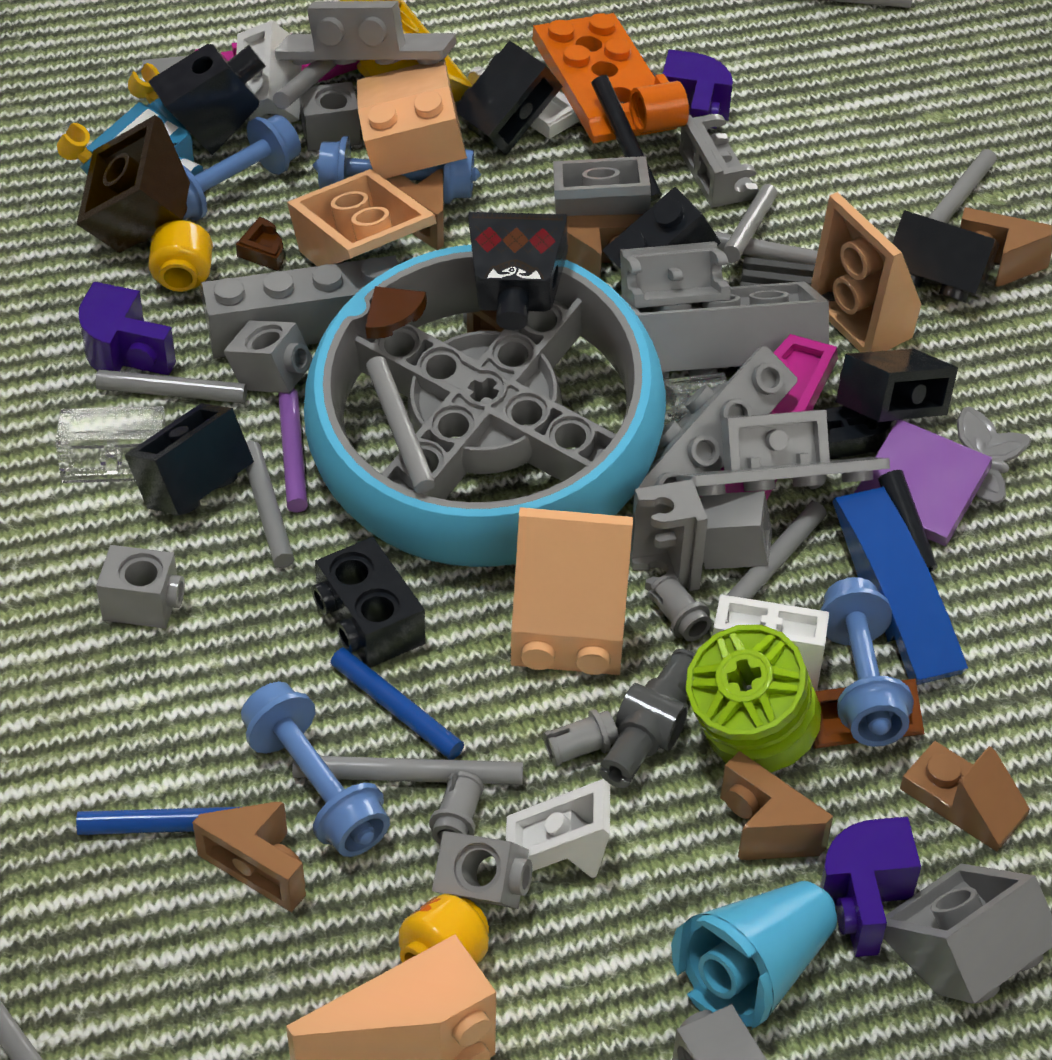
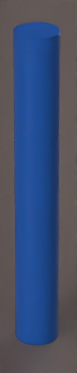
[330,648,464,760]
[76,806,246,835]

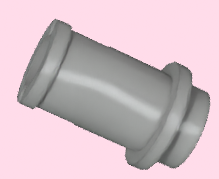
[648,574,712,641]
[543,709,619,767]
[429,771,484,845]

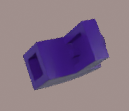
[663,49,733,132]
[78,281,176,376]
[820,817,921,957]

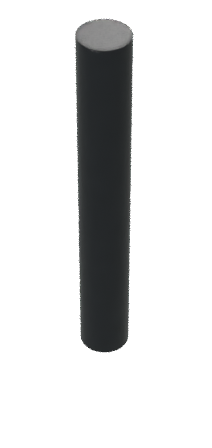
[591,75,662,202]

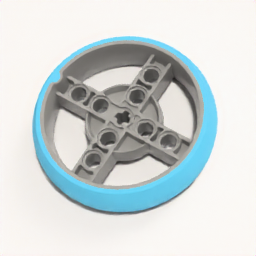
[304,245,666,567]

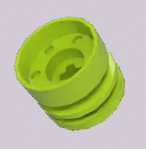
[686,624,821,773]

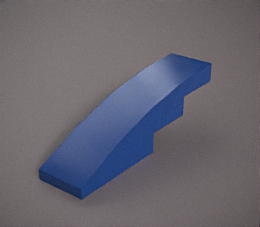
[832,487,968,685]

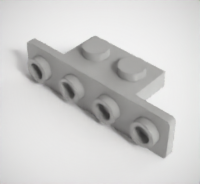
[275,1,457,65]
[638,346,797,488]
[676,410,890,496]

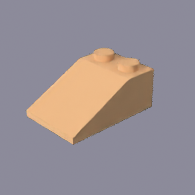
[357,59,467,179]
[287,169,437,266]
[811,192,921,353]
[511,507,633,675]
[286,934,496,1060]

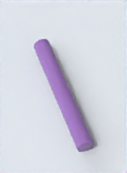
[278,388,308,513]

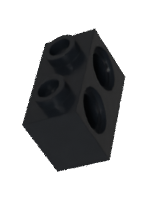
[311,537,426,668]

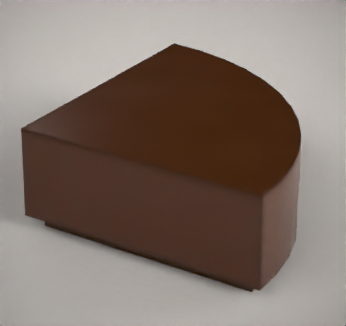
[236,217,284,271]
[365,286,427,339]

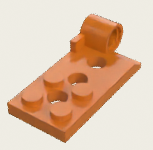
[532,13,689,144]

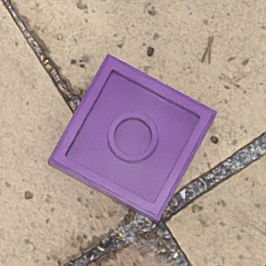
[854,420,992,547]

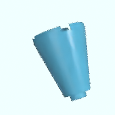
[671,881,837,1029]

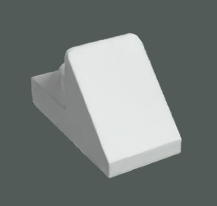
[506,779,610,878]

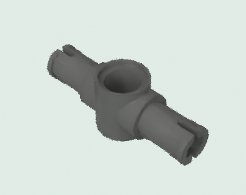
[600,649,695,788]

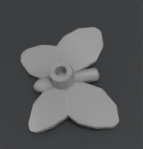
[957,406,1031,504]

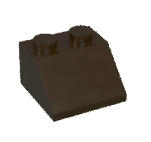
[77,115,190,253]

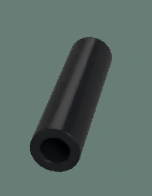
[878,470,938,572]

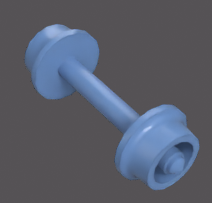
[182,114,301,221]
[312,136,481,204]
[820,577,914,747]
[241,681,390,857]

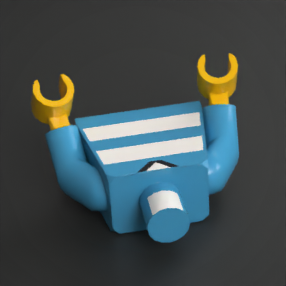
[57,63,204,176]

